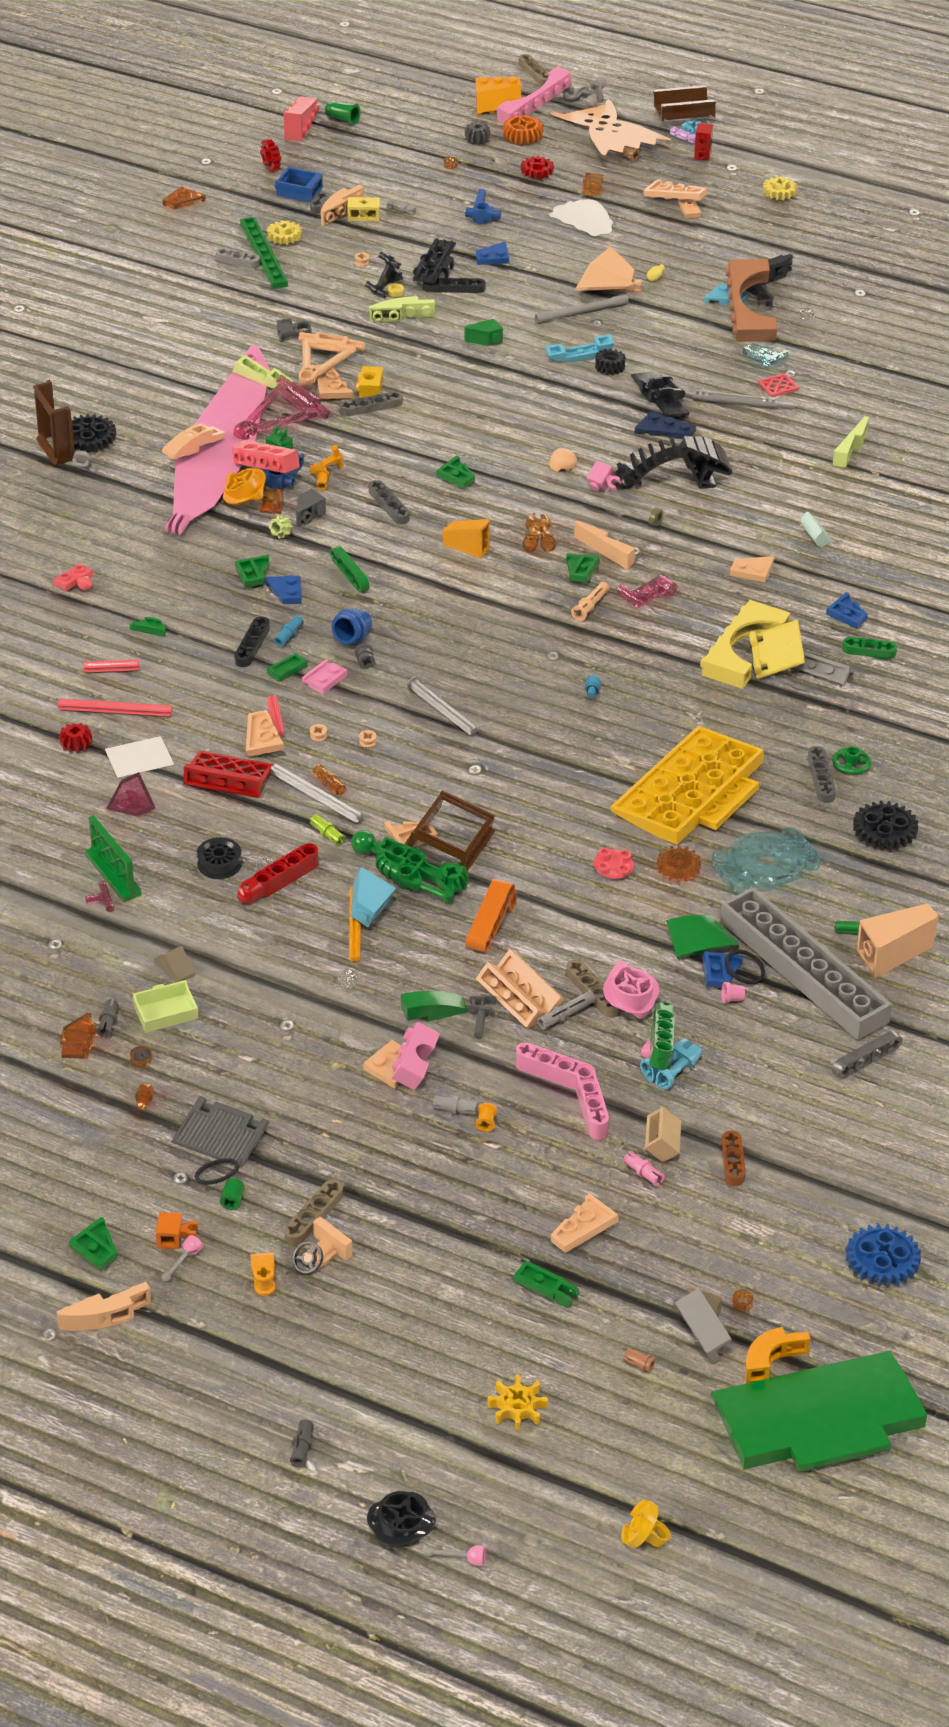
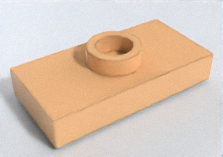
[678,199,701,219]

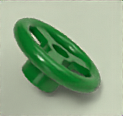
[832,746,871,775]

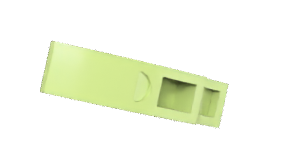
[369,296,435,322]

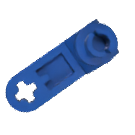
[465,189,501,224]
[258,452,304,490]

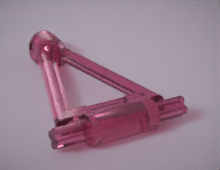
[233,375,331,440]

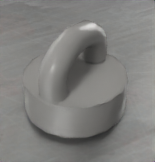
[72,451,91,469]

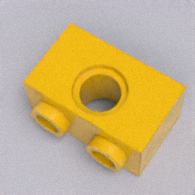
[356,366,383,398]

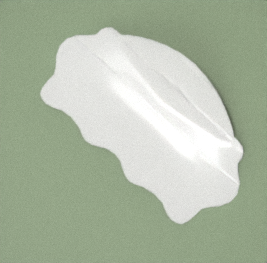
[549,199,613,236]

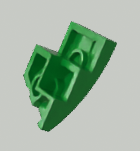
[666,914,740,960]

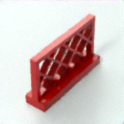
[184,750,274,798]

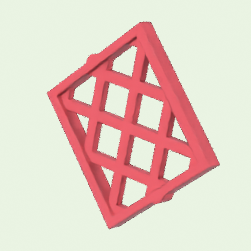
[758,373,799,397]

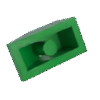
[464,319,503,346]

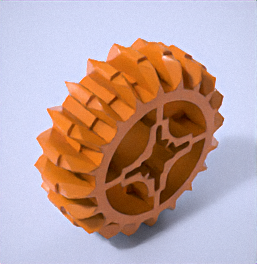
[502,115,544,145]

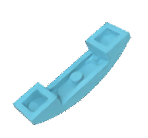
[546,334,615,362]

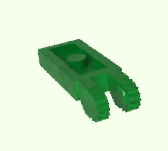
[513,1261,580,1308]

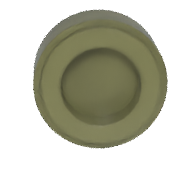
[649,507,663,526]

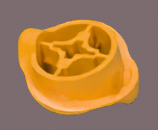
[223,468,266,505]

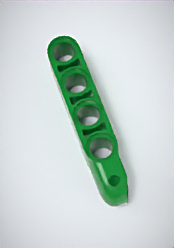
[649,1002,675,1070]

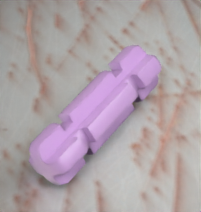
[670,127,696,144]

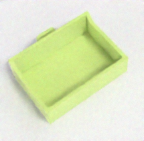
[133,980,199,1033]

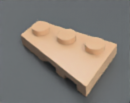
[314,365,354,400]
[246,710,285,757]
[551,1193,619,1253]

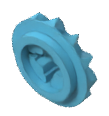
[682,120,704,135]

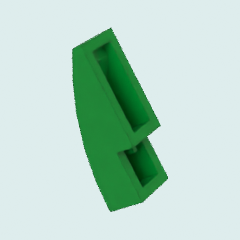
[401,991,468,1022]

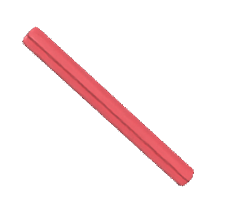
[58,699,172,717]

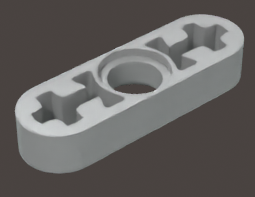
[216,247,260,268]

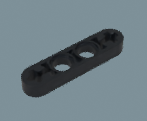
[422,278,486,293]
[234,616,270,667]

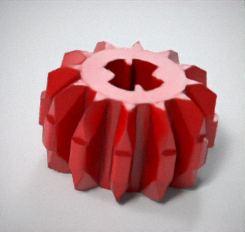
[59,722,92,754]

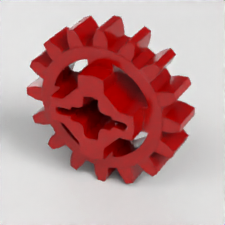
[260,138,282,173]
[521,156,554,179]

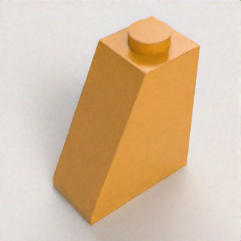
[442,519,490,558]

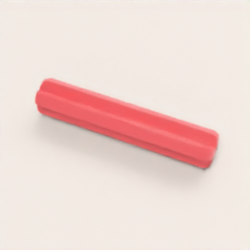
[83,659,140,673]
[267,695,284,737]

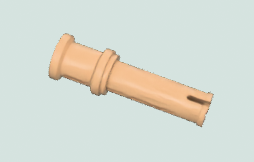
[571,582,610,621]

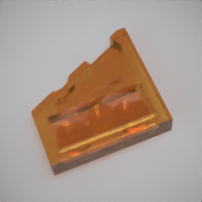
[162,186,206,210]

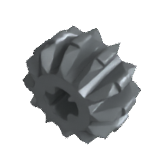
[465,122,490,145]

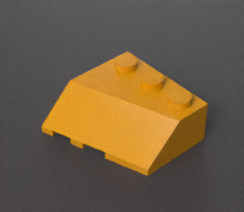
[475,76,521,116]

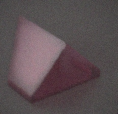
[106,772,156,816]

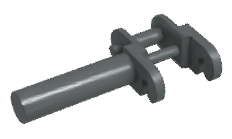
[468,994,497,1039]

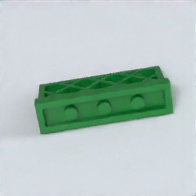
[85,815,142,903]

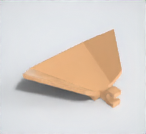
[576,247,642,293]

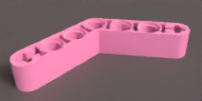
[515,1042,609,1140]

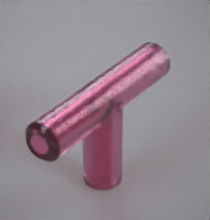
[85,880,114,912]

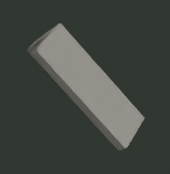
[792,651,854,685]
[675,1289,732,1364]

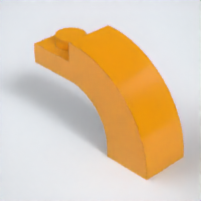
[744,1327,810,1384]

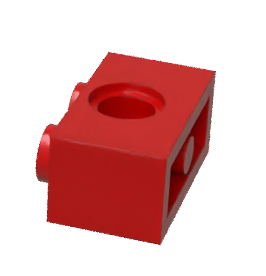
[694,123,713,161]

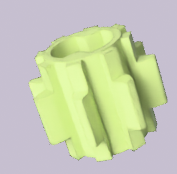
[269,515,292,538]

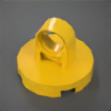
[621,1499,671,1548]

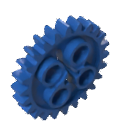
[846,1223,921,1287]

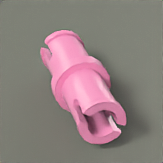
[623,1151,665,1186]

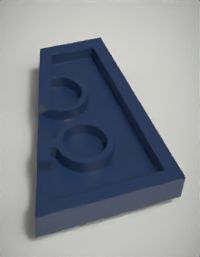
[634,411,696,439]

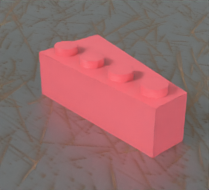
[283,97,319,141]

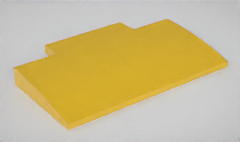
[610,726,764,845]

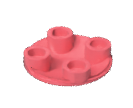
[594,848,634,879]

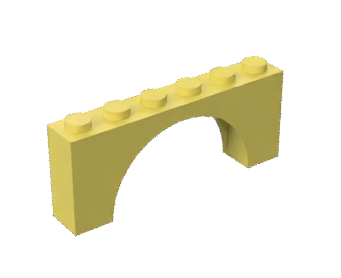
[700,600,791,689]

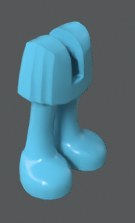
[640,1038,702,1089]

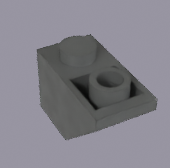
[296,489,326,526]

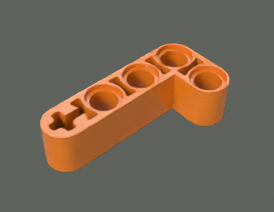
[465,878,517,953]

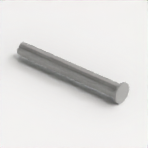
[407,676,477,735]

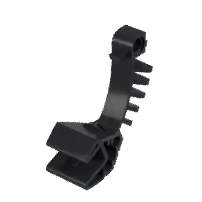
[614,436,732,489]

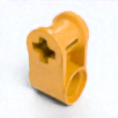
[250,1252,276,1296]

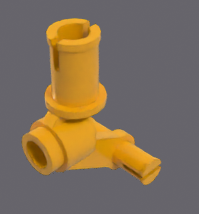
[310,445,344,490]

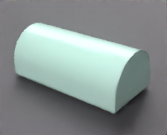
[801,512,832,547]

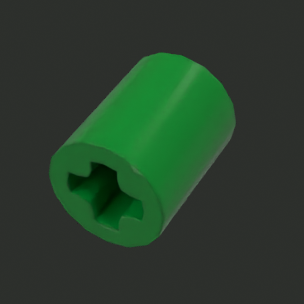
[220,1178,245,1210]

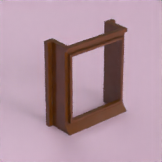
[653,85,716,121]
[33,379,75,466]
[404,790,495,872]

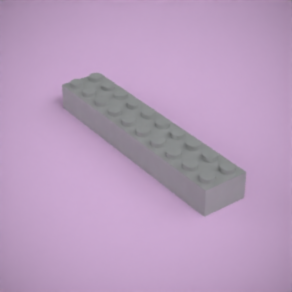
[720,887,892,1040]

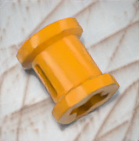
[475,1103,497,1133]

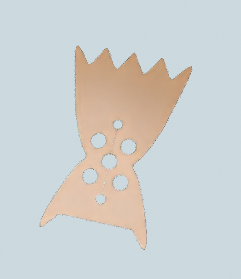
[550,100,671,156]

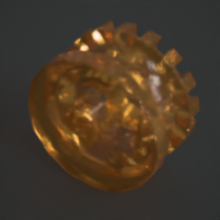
[444,156,458,170]
[732,1289,753,1312]

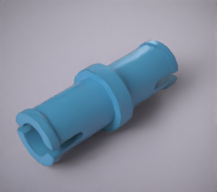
[274,615,304,647]

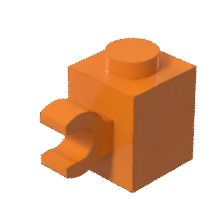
[156,1212,198,1249]

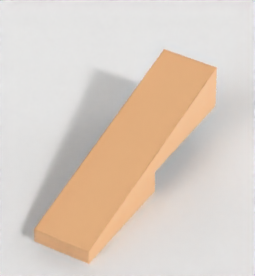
[574,521,635,569]

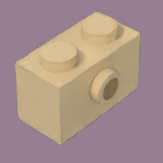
[645,1106,681,1162]

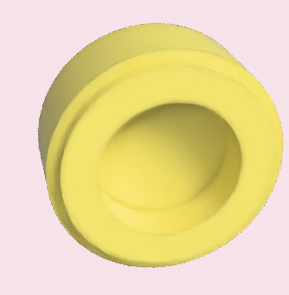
[388,283,404,297]

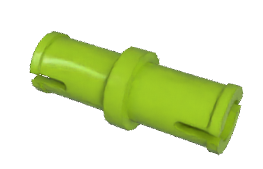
[310,814,346,846]

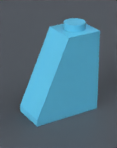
[351,867,396,927]

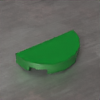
[130,617,166,637]

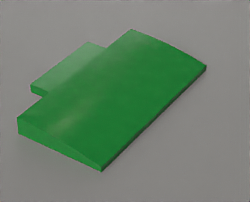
[711,1351,927,1472]

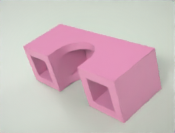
[392,1021,440,1090]

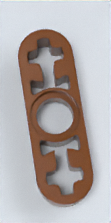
[721,1131,746,1186]

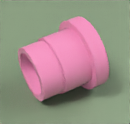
[721,982,745,1003]

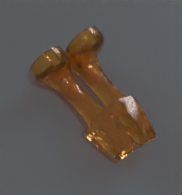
[522,513,556,552]

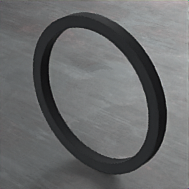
[725,950,765,984]
[195,1158,239,1185]

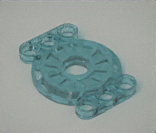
[711,827,820,894]

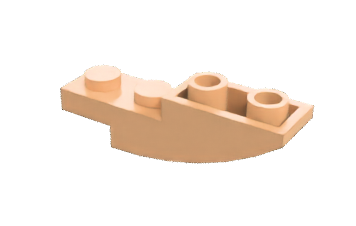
[321,185,364,226]
[162,423,225,459]
[56,1282,151,1331]

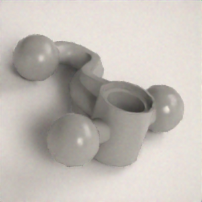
[563,77,607,107]

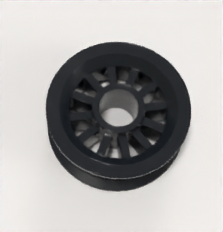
[197,837,242,879]

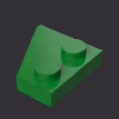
[436,455,475,489]
[235,554,269,588]
[69,1217,118,1271]

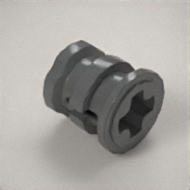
[354,643,375,669]

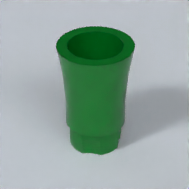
[325,102,361,125]

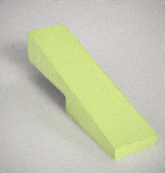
[233,355,302,397]
[833,416,869,468]

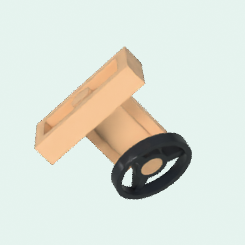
[292,1217,352,1274]

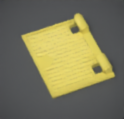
[749,619,805,679]

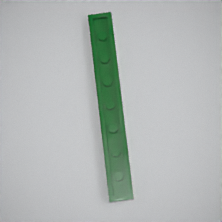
[240,217,288,289]

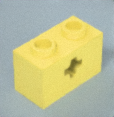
[347,197,380,221]

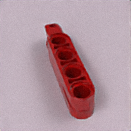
[237,843,319,905]

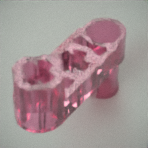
[616,575,678,608]

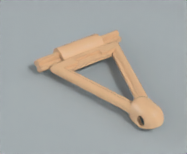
[298,332,365,387]

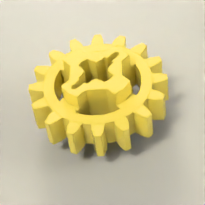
[763,176,797,200]
[267,220,302,245]

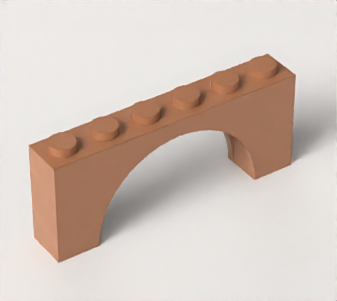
[725,259,777,342]

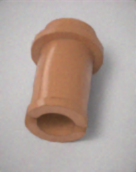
[623,1348,655,1373]

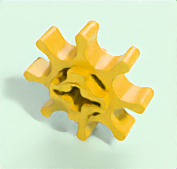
[487,1375,548,1431]

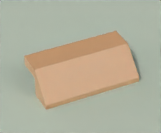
[476,949,564,1028]

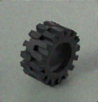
[595,349,626,375]

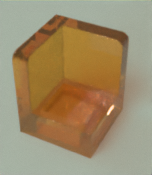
[582,173,604,196]
[260,488,284,514]

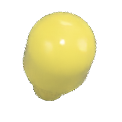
[647,264,665,282]

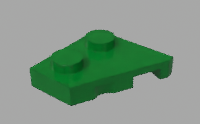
[566,553,600,583]

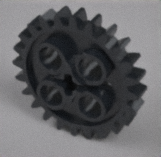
[72,414,116,453]
[853,801,918,851]

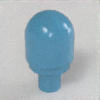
[585,675,601,698]

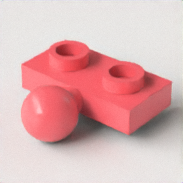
[53,564,94,591]

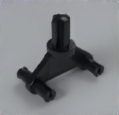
[365,252,403,299]

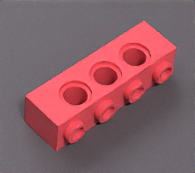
[232,440,299,473]

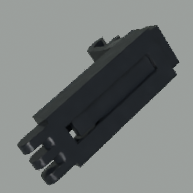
[745,254,793,307]

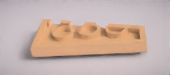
[644,179,707,201]

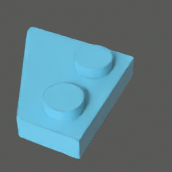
[704,283,749,305]

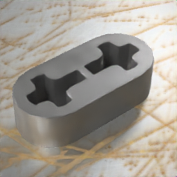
[310,192,329,214]

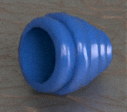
[331,608,372,645]

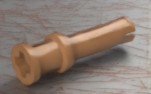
[610,146,640,162]

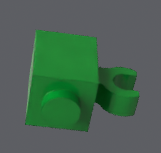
[265,425,293,449]

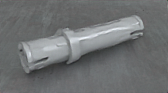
[537,990,596,1030]

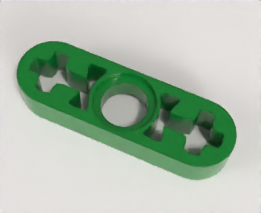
[842,637,897,659]

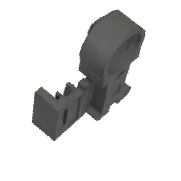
[277,318,312,342]

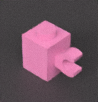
[586,461,621,492]

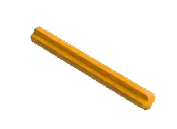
[349,886,361,962]

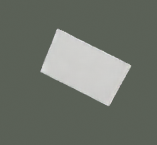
[105,736,174,778]

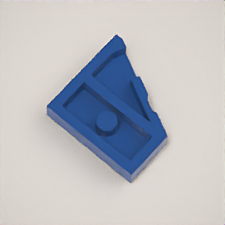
[476,242,509,265]
[265,575,301,604]
[826,592,868,629]
[702,951,744,988]

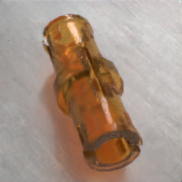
[313,764,346,796]

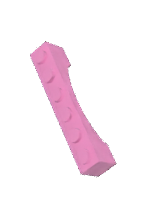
[497,66,572,123]

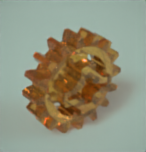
[657,845,701,882]

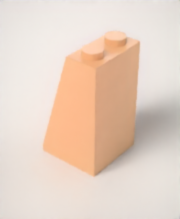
[856,903,939,978]

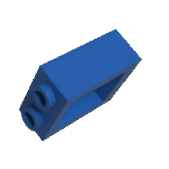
[275,167,323,202]

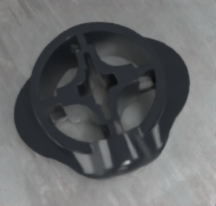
[367,1491,436,1547]

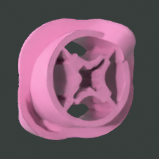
[603,961,659,1019]

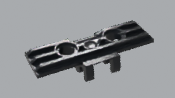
[413,238,456,284]
[631,372,690,418]

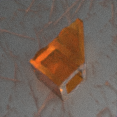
[60,1013,96,1059]

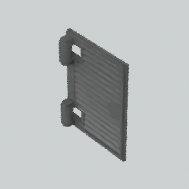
[171,1096,270,1168]

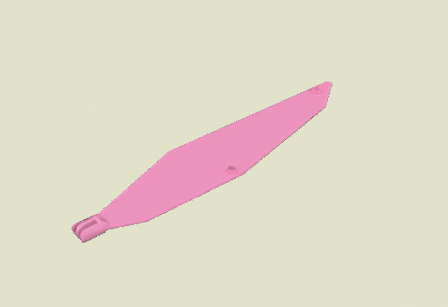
[165,345,270,536]

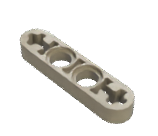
[519,54,548,86]
[566,960,621,1018]
[284,1179,343,1245]

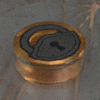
[130,1046,152,1067]

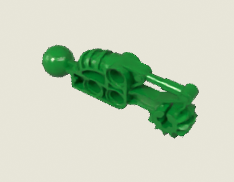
[351,830,469,904]

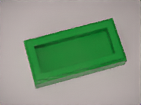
[267,653,308,682]

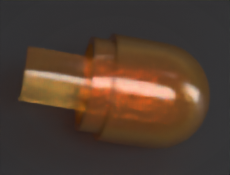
[135,1083,154,1109]

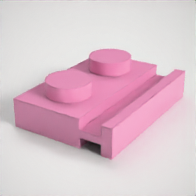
[302,659,347,694]

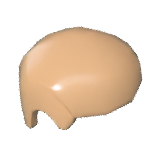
[549,448,577,472]

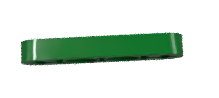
[330,545,370,593]

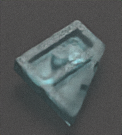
[742,343,789,366]

